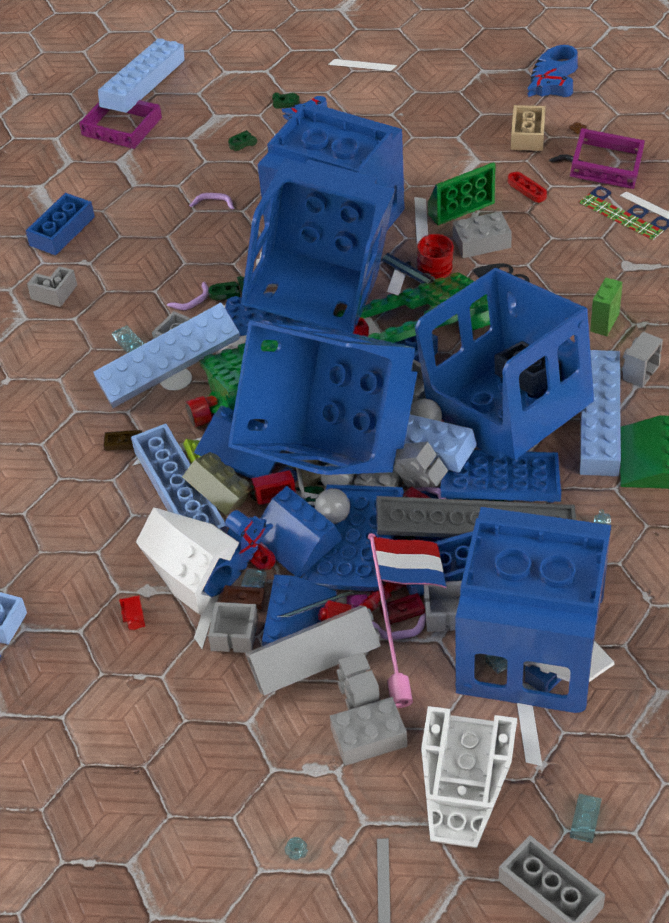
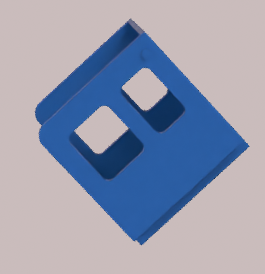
[258,103,405,231]
[241,159,395,333]
[415,268,594,460]
[228,320,418,475]
[455,507,611,713]

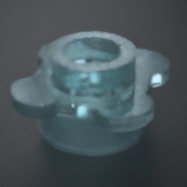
[594,509,611,525]

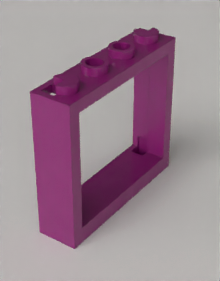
[79,100,162,149]
[570,128,645,189]

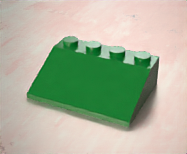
[428,162,496,225]
[620,415,669,489]

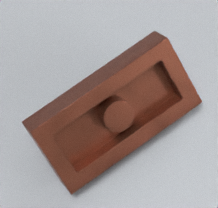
[221,585,265,610]

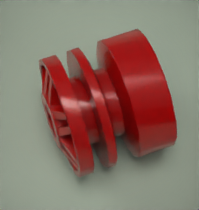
[417,234,454,279]

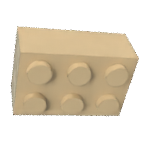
[511,105,546,151]

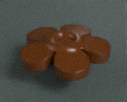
[569,122,587,134]

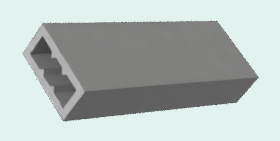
[245,605,381,695]

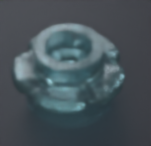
[285,837,308,860]

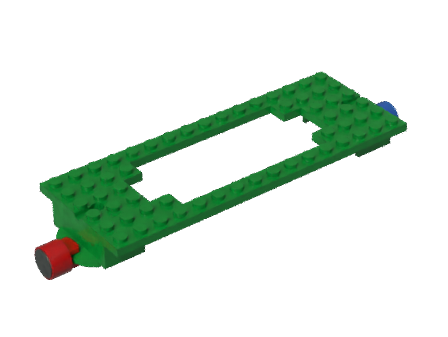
[185,272,517,427]

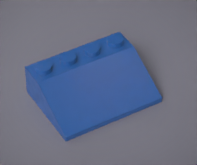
[194,405,285,479]
[260,486,342,577]
[262,574,337,646]

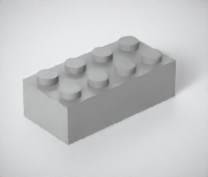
[499,835,605,923]

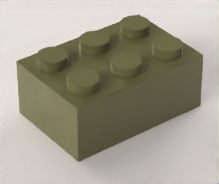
[182,452,254,515]

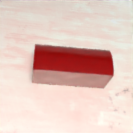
[252,470,296,505]

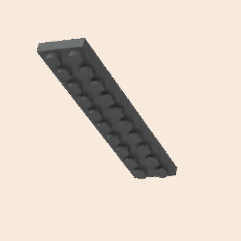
[376,496,576,538]

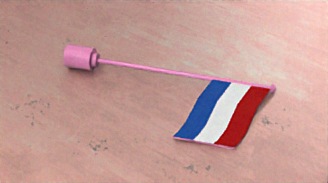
[368,533,446,708]

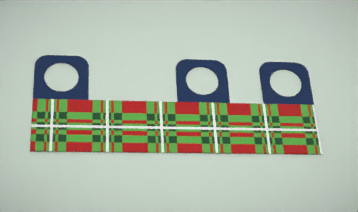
[578,186,669,240]

